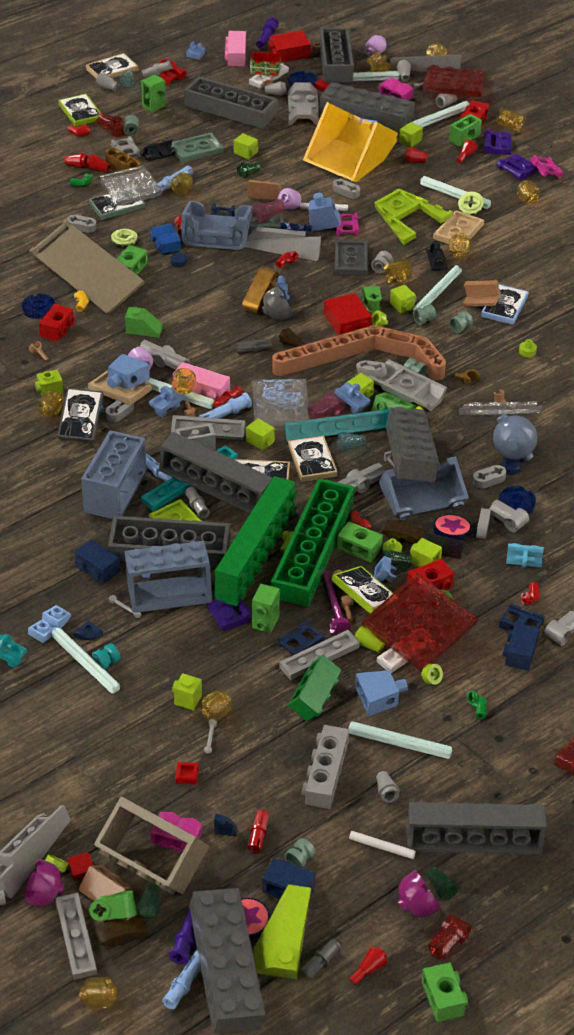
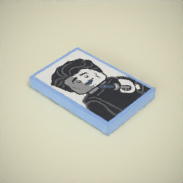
[481,284,529,325]

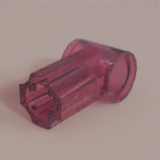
[252,199,285,223]
[308,392,346,419]

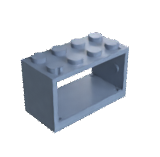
[81,430,147,519]
[125,541,212,613]

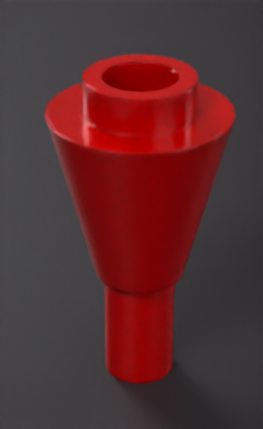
[457,140,477,164]
[349,946,388,986]

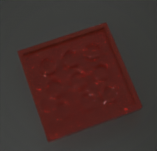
[422,65,486,97]
[362,573,478,672]

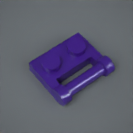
[483,129,511,155]
[496,153,538,181]
[206,597,252,632]

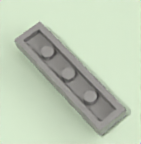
[171,415,246,440]
[279,630,360,680]
[55,893,97,980]

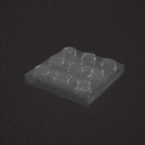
[100,166,162,206]
[252,379,309,430]

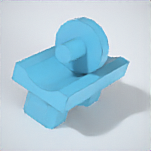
[506,543,544,568]

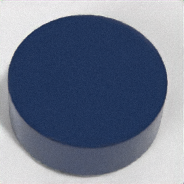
[170,253,187,267]
[502,458,521,475]

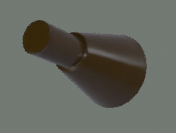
[279,327,306,347]

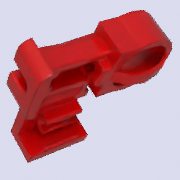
[160,59,187,86]

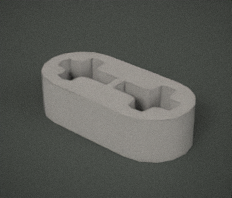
[333,179,360,199]
[67,215,97,233]
[356,360,387,378]
[106,400,134,422]
[473,465,506,489]
[476,508,491,539]

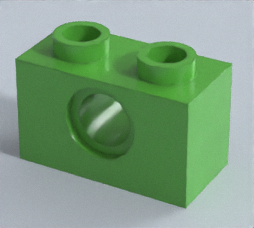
[141,74,166,112]
[449,114,482,147]
[117,245,148,275]
[337,522,383,563]
[252,584,280,633]
[422,963,468,1022]

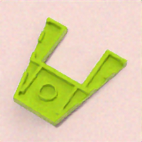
[375,189,453,245]

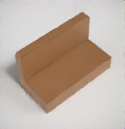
[248,180,281,200]
[463,280,501,307]
[79,865,136,909]

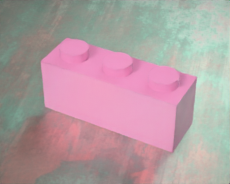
[225,31,246,66]
[173,362,230,400]

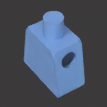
[309,193,341,232]
[107,354,150,389]
[355,671,408,716]

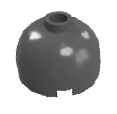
[261,286,293,321]

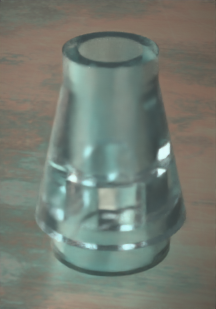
[120,70,135,87]
[337,432,365,450]

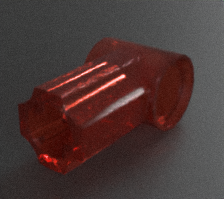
[96,112,124,137]
[554,737,574,775]
[428,913,472,960]

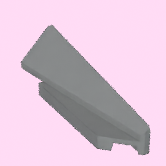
[390,54,461,73]
[245,227,321,261]
[0,805,70,899]

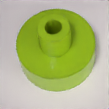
[371,310,388,327]
[519,339,537,358]
[382,539,402,559]
[421,664,443,685]
[45,854,69,872]

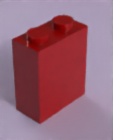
[268,30,311,62]
[323,293,372,335]

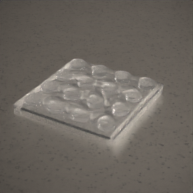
[459,401,542,415]

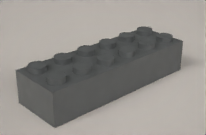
[319,28,354,83]
[184,76,277,129]
[320,82,415,132]
[386,406,439,483]
[159,432,272,514]
[108,516,230,568]
[407,802,546,854]
[189,888,265,1034]

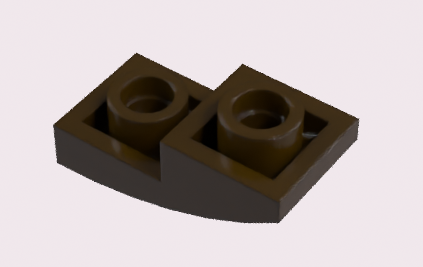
[381,520,426,544]
[94,915,149,946]

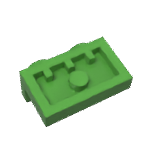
[371,392,416,411]

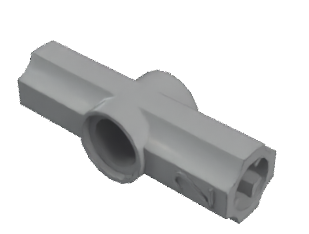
[140,340,190,370]
[337,463,384,493]

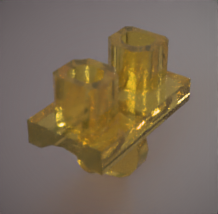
[367,51,390,72]
[497,108,526,131]

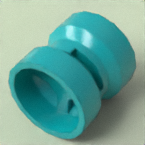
[92,643,121,669]

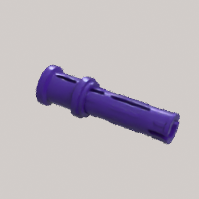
[256,17,279,49]
[169,908,196,965]

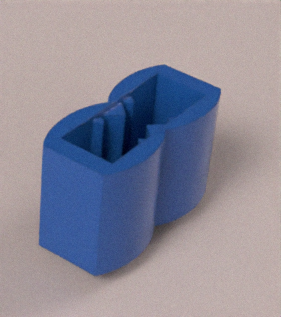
[150,223,181,254]

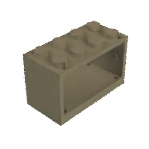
[94,796,209,895]

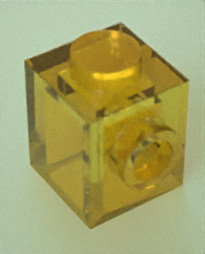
[384,258,412,283]

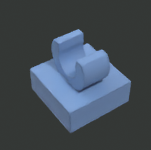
[186,41,206,60]
[374,556,397,583]

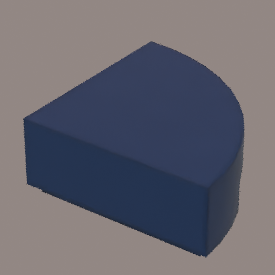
[74,621,103,640]
[214,814,238,836]

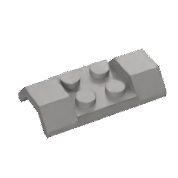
[288,83,319,125]
[368,359,447,412]

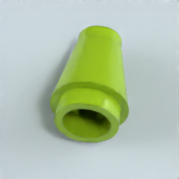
[354,626,385,653]

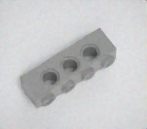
[302,725,349,809]

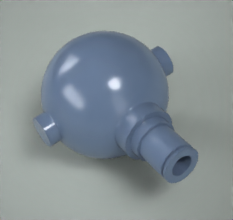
[493,413,538,462]

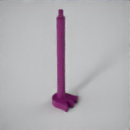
[323,570,351,635]

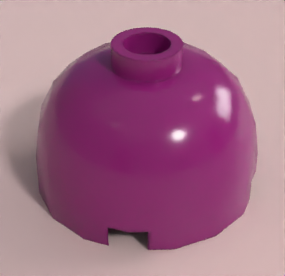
[24,859,64,907]
[397,870,441,918]

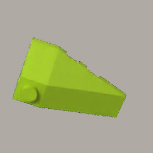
[253,885,311,979]

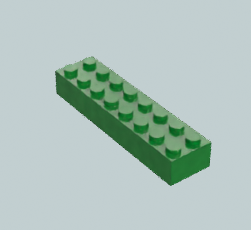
[215,476,297,606]
[271,478,355,607]

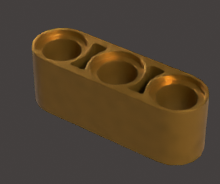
[105,148,141,181]
[242,266,279,315]

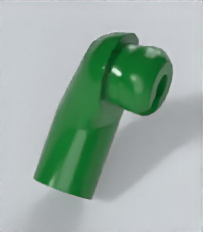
[70,174,93,187]
[466,690,487,720]

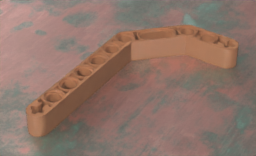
[272,326,446,380]

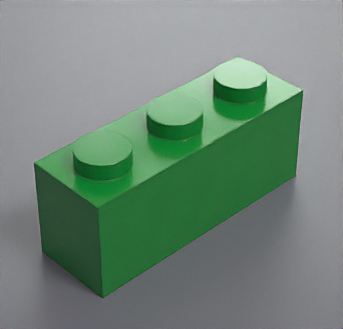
[287,655,341,721]

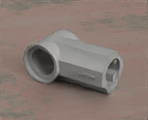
[489,500,529,532]
[544,611,574,646]

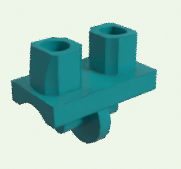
[0,634,27,668]

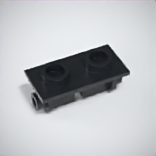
[142,139,175,161]
[426,241,448,270]
[425,533,464,559]

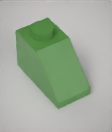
[125,307,163,338]

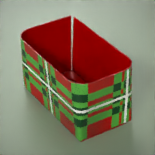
[250,52,281,77]

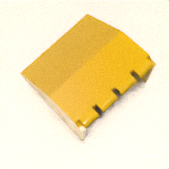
[303,102,398,182]

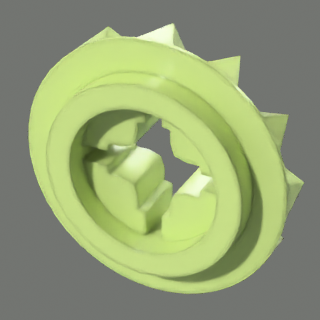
[458,192,484,215]
[111,229,137,247]

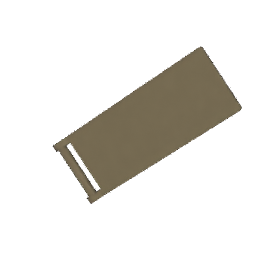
[29,219,144,315]

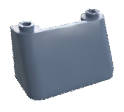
[181,201,253,250]
[379,457,469,520]

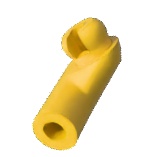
[74,290,89,312]

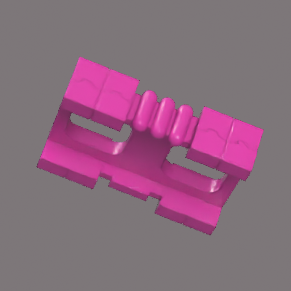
[530,155,563,179]
[336,212,359,236]

